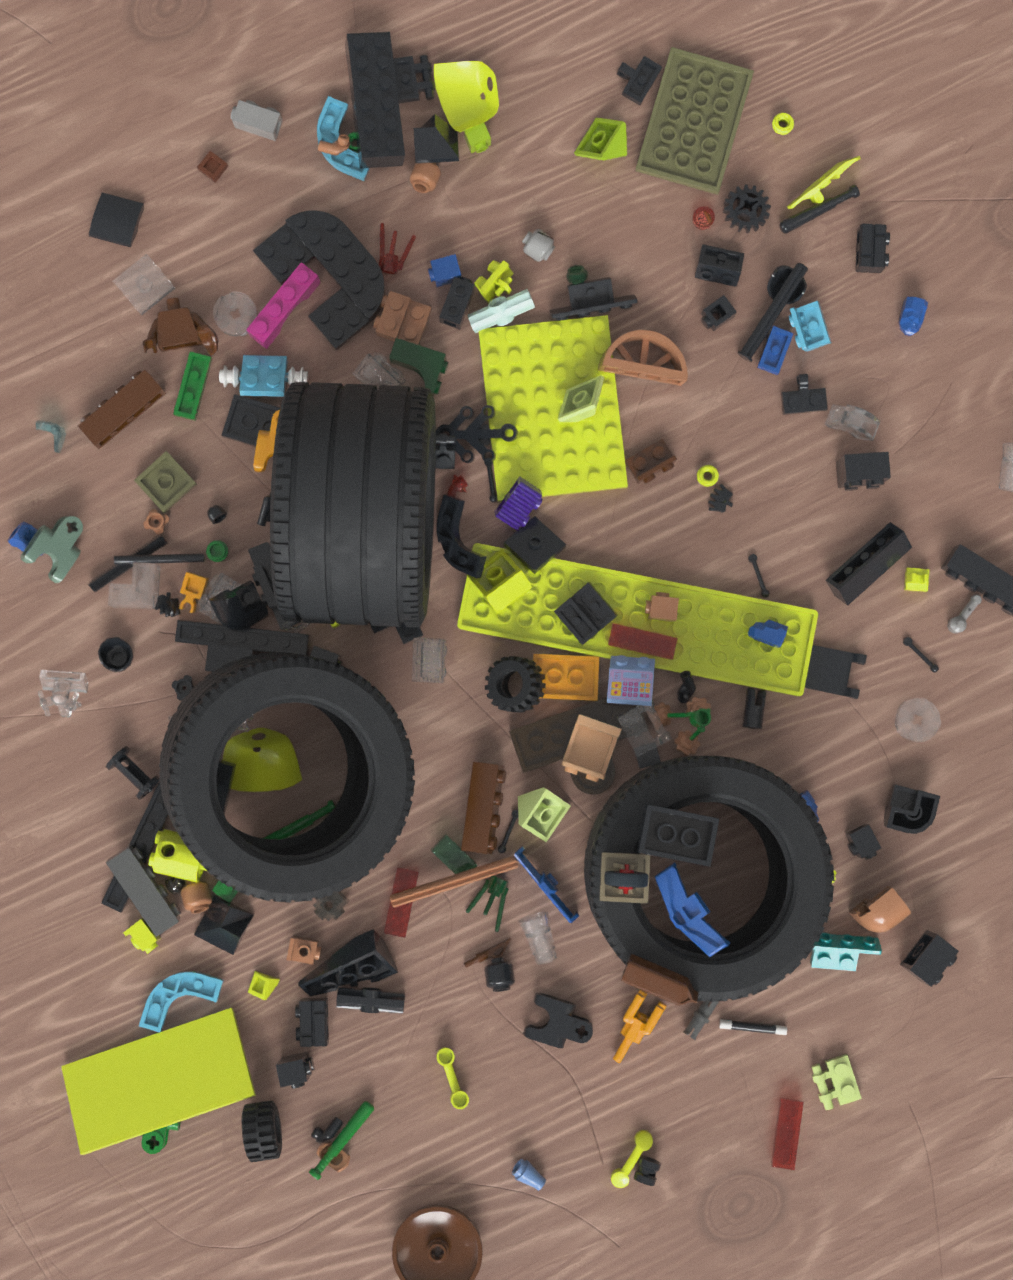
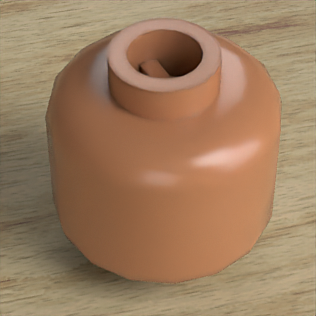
[410,163,441,193]
[180,881,212,914]

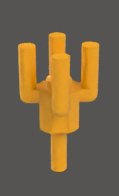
[613,990,667,1063]

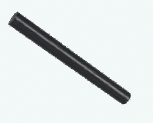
[114,553,204,565]

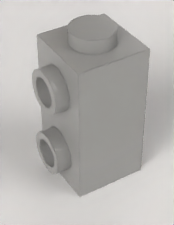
[231,100,283,141]

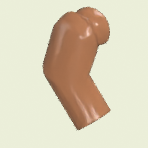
[318,134,350,155]

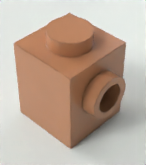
[645,592,679,622]

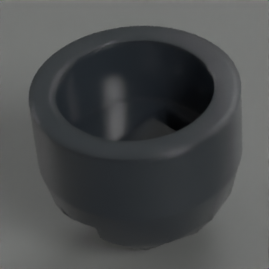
[207,505,227,524]

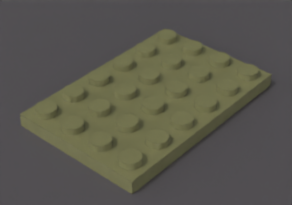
[635,47,754,195]

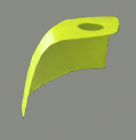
[434,61,499,132]
[223,728,302,792]

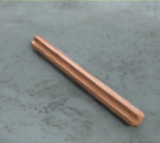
[390,856,518,908]

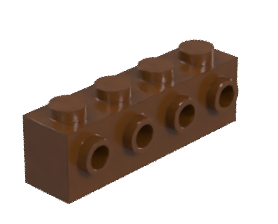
[78,370,166,450]
[461,762,506,854]

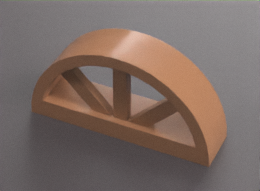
[598,330,688,386]

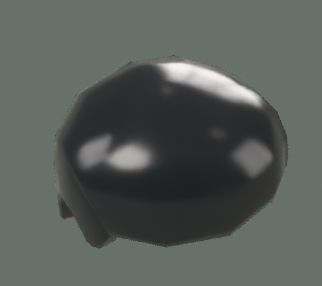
[98,637,134,673]

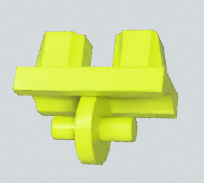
[474,260,514,303]

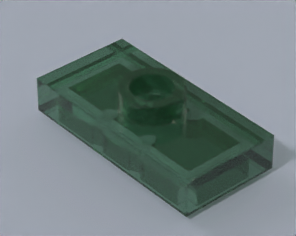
[430,834,478,874]

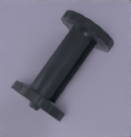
[105,746,160,800]

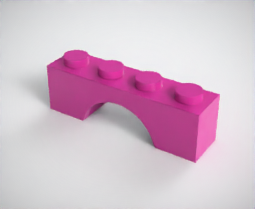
[246,262,321,349]

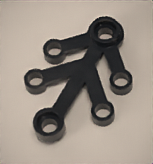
[436,405,518,464]

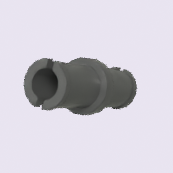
[683,1000,719,1040]

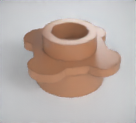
[143,509,169,535]

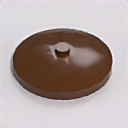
[392,1205,483,1280]

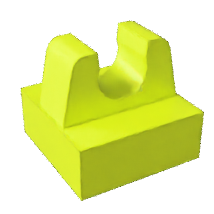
[904,568,930,592]

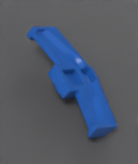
[514,846,579,923]
[654,862,730,957]

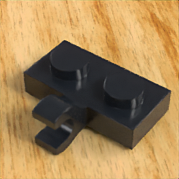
[617,56,662,106]
[781,374,828,415]

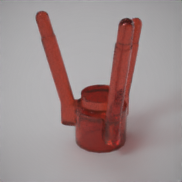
[379,223,416,275]

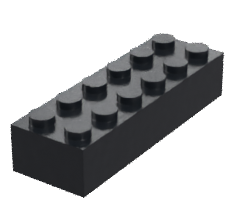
[345,32,405,169]

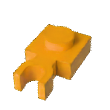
[179,572,209,613]

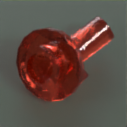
[447,474,469,497]

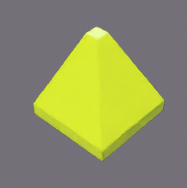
[248,971,280,1000]

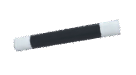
[719,1019,787,1035]

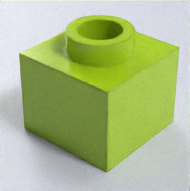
[464,123,491,153]

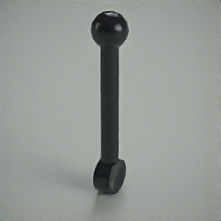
[484,458,497,502]
[748,554,770,598]
[903,637,939,673]
[498,810,518,853]

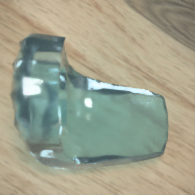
[35,420,66,453]

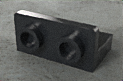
[695,244,745,287]

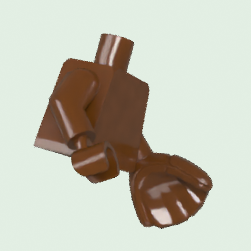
[142,298,219,356]

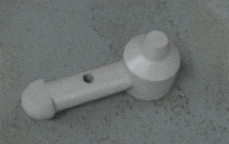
[947,594,982,634]

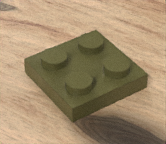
[134,451,197,513]

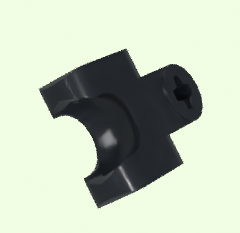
[523,992,593,1049]

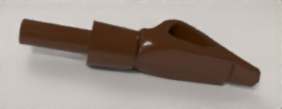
[464,938,511,968]

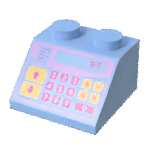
[607,655,655,706]

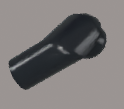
[677,671,696,703]
[311,1117,344,1143]

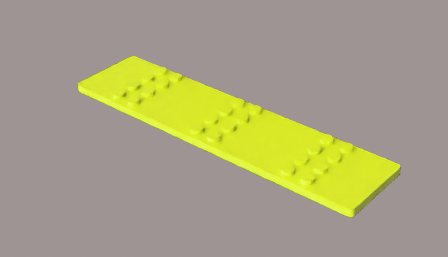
[457,543,818,697]

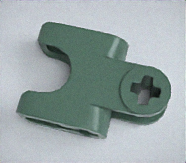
[21,516,83,583]

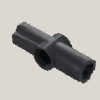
[336,987,405,1013]

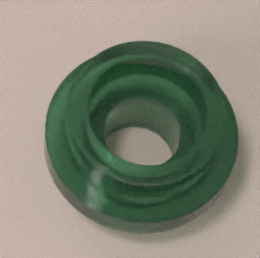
[566,265,588,284]

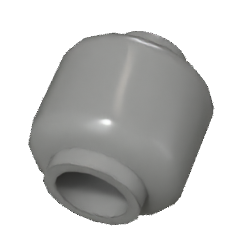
[522,229,555,262]

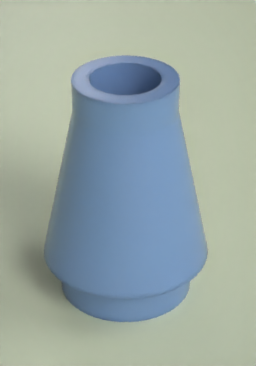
[512,1159,546,1191]

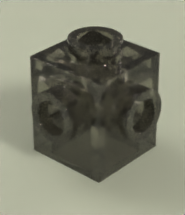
[313,891,349,921]

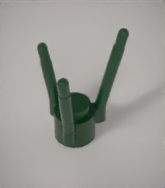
[466,876,509,932]

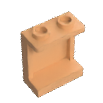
[561,714,622,782]

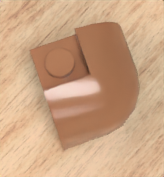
[849,886,911,933]

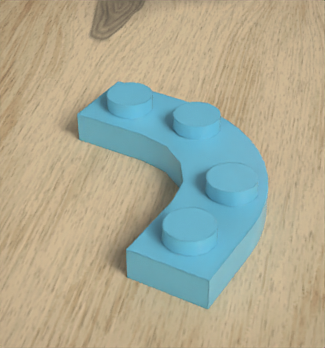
[317,96,370,181]
[139,971,224,1033]

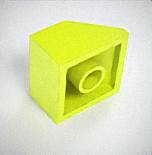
[467,549,532,613]

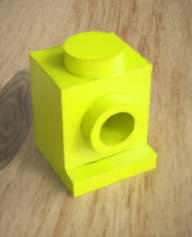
[123,918,161,954]

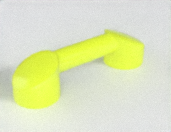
[436,1047,469,1109]
[611,1130,653,1188]

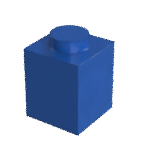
[428,254,461,287]

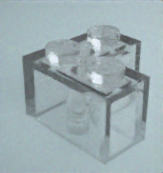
[108,562,161,610]

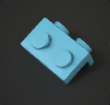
[789,301,832,352]

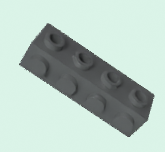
[106,844,181,937]

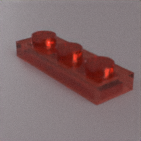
[608,623,678,660]
[384,867,419,938]
[771,1098,804,1170]

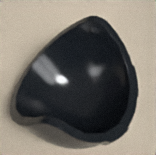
[767,265,807,304]

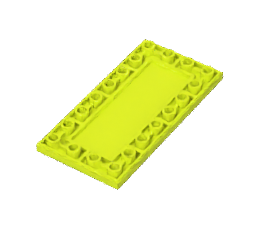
[61,1008,256,1155]

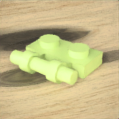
[811,1054,862,1110]

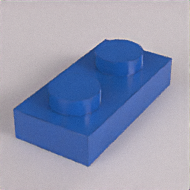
[757,326,794,375]

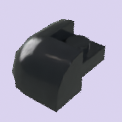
[209,580,269,630]
[884,784,940,834]

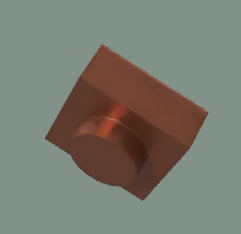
[197,151,228,183]

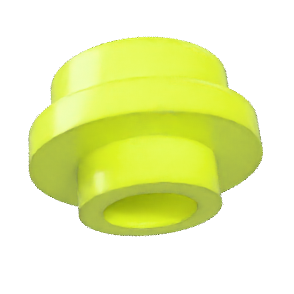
[772,113,794,135]
[697,465,719,487]

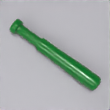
[264,800,336,839]
[309,1101,374,1180]

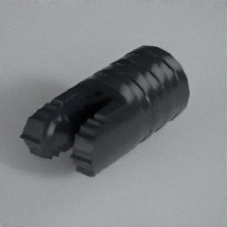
[742,687,766,729]

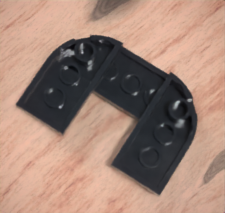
[253,210,385,350]

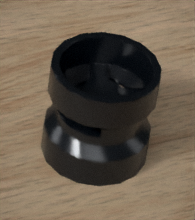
[633,1156,662,1186]

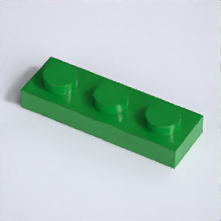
[173,352,212,421]

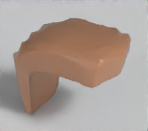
[317,1141,350,1172]

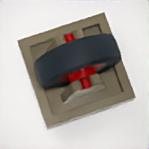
[599,852,650,903]

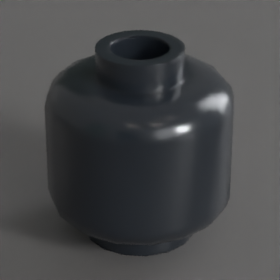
[484,958,515,992]

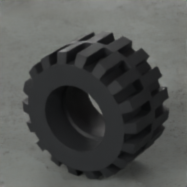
[485,656,546,713]
[241,1100,282,1163]

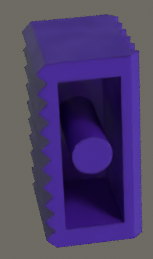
[494,476,543,530]

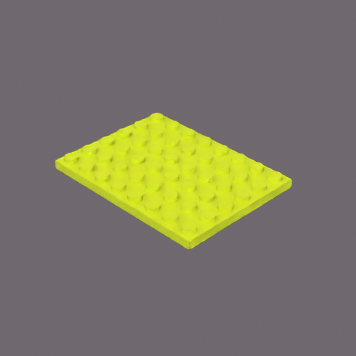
[479,315,628,502]

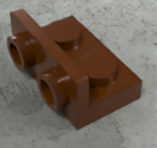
[625,439,677,484]

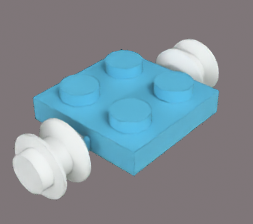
[219,355,308,397]

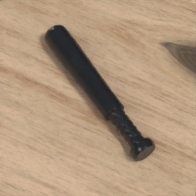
[779,185,860,234]

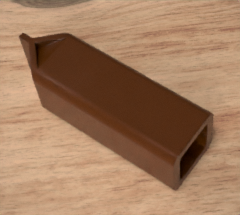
[621,954,699,1006]

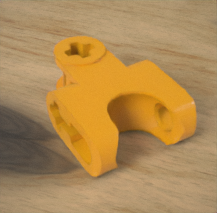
[253,410,280,472]

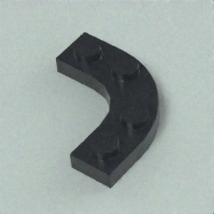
[437,494,486,578]

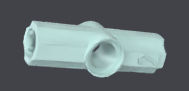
[468,289,535,333]

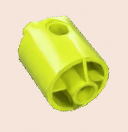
[149,829,207,883]

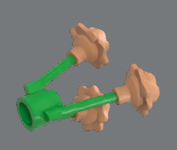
[650,697,711,756]

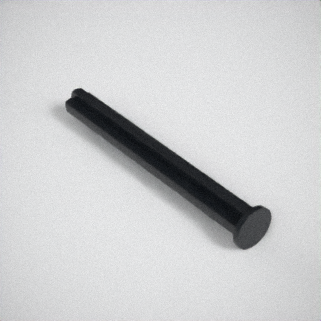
[737,263,808,362]

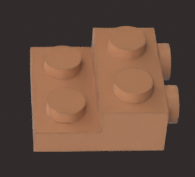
[373,291,432,345]

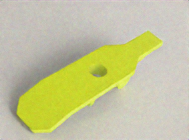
[787,156,861,209]

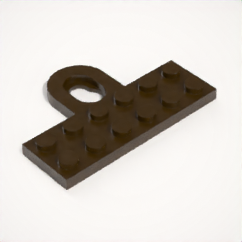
[509,697,649,795]

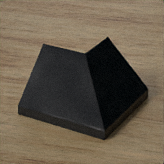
[413,114,459,163]
[194,895,254,955]

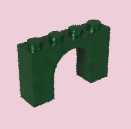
[389,338,449,397]

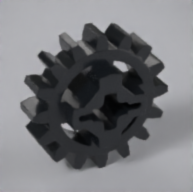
[723,184,771,233]

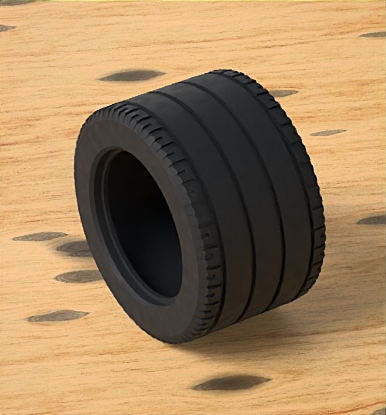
[270,382,436,627]
[159,652,415,903]
[584,756,835,1002]

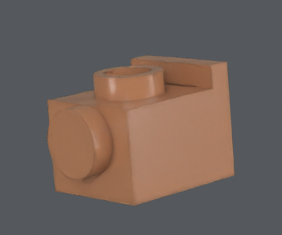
[286,936,322,965]

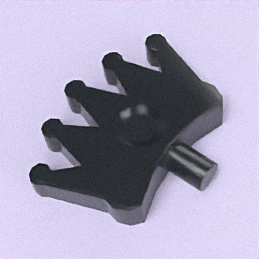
[708,484,733,513]
[155,592,181,617]

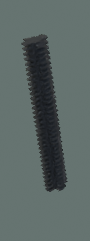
[88,533,168,592]

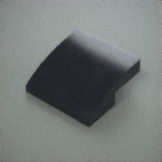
[89,192,144,247]
[554,582,618,645]

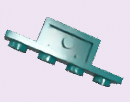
[810,932,882,971]

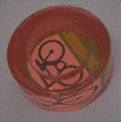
[692,206,715,230]

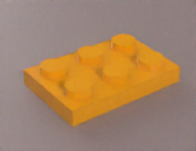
[533,654,599,701]

